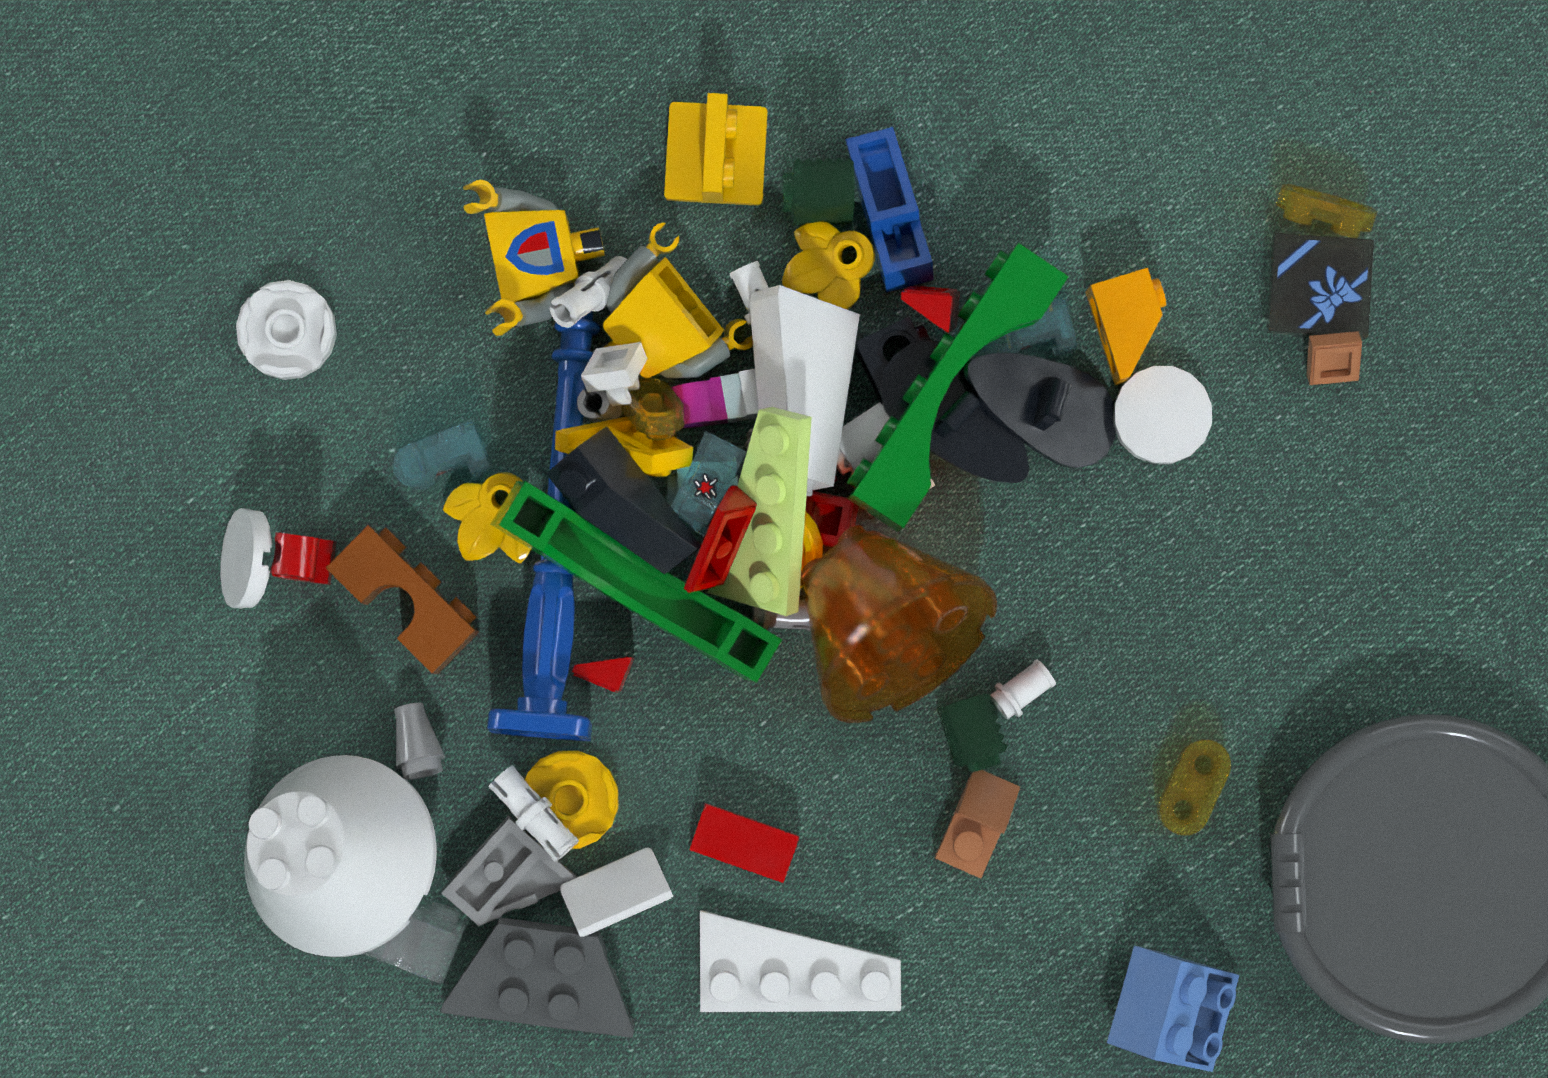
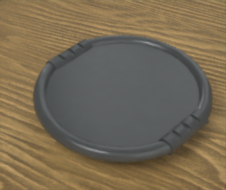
[1270,714,1548,1044]

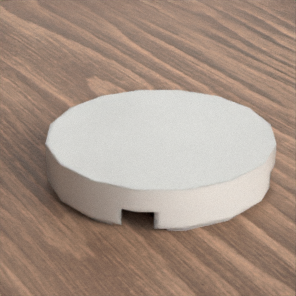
[236,280,337,380]
[1113,366,1212,464]
[220,508,272,609]

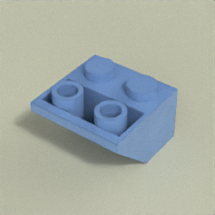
[1107,945,1239,1072]

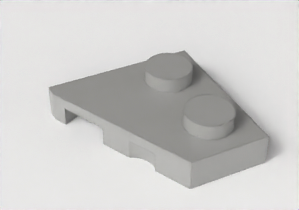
[441,815,578,926]

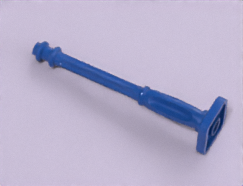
[487,311,601,741]

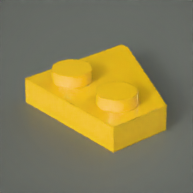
[555,415,693,477]

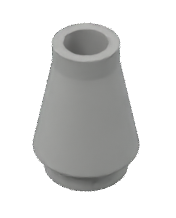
[394,703,445,780]

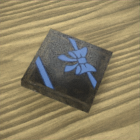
[1266,233,1374,340]

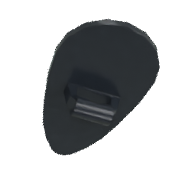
[880,340,1029,484]
[964,353,1116,469]

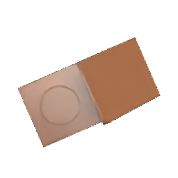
[934,767,1020,879]

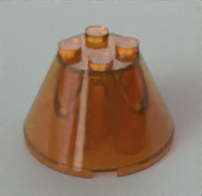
[801,525,997,723]

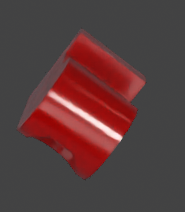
[270,532,337,585]

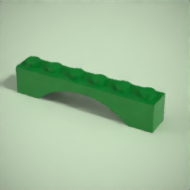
[847,243,1069,532]
[490,481,782,683]

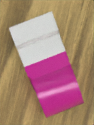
[669,369,758,429]

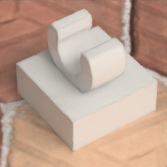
[581,342,648,406]

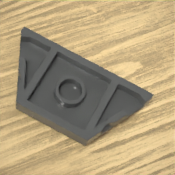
[441,917,635,1038]

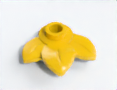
[782,221,875,310]
[443,472,531,563]

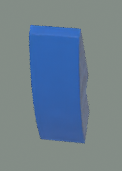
[845,127,934,293]

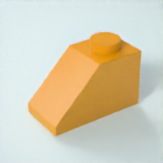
[1085,268,1166,386]

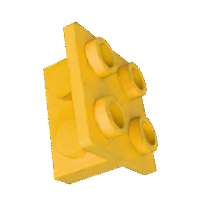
[664,93,767,206]

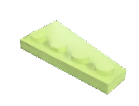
[708,407,812,616]

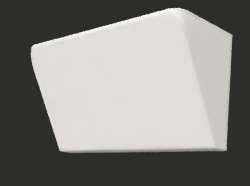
[560,847,673,937]

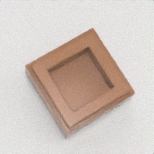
[1306,331,1362,385]

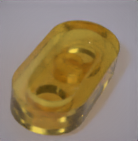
[1276,184,1378,238]
[621,378,685,440]
[1157,740,1231,835]

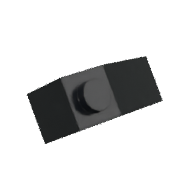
[546,426,701,575]

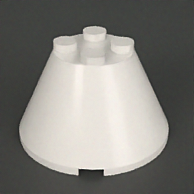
[244,755,437,957]

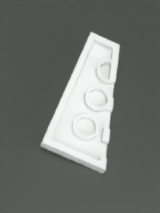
[700,910,901,1012]

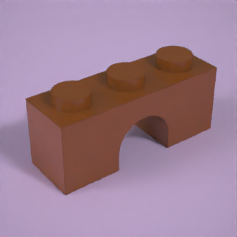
[326,525,479,674]

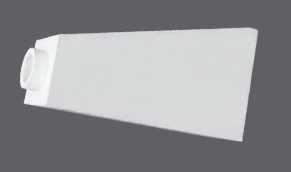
[749,285,860,496]

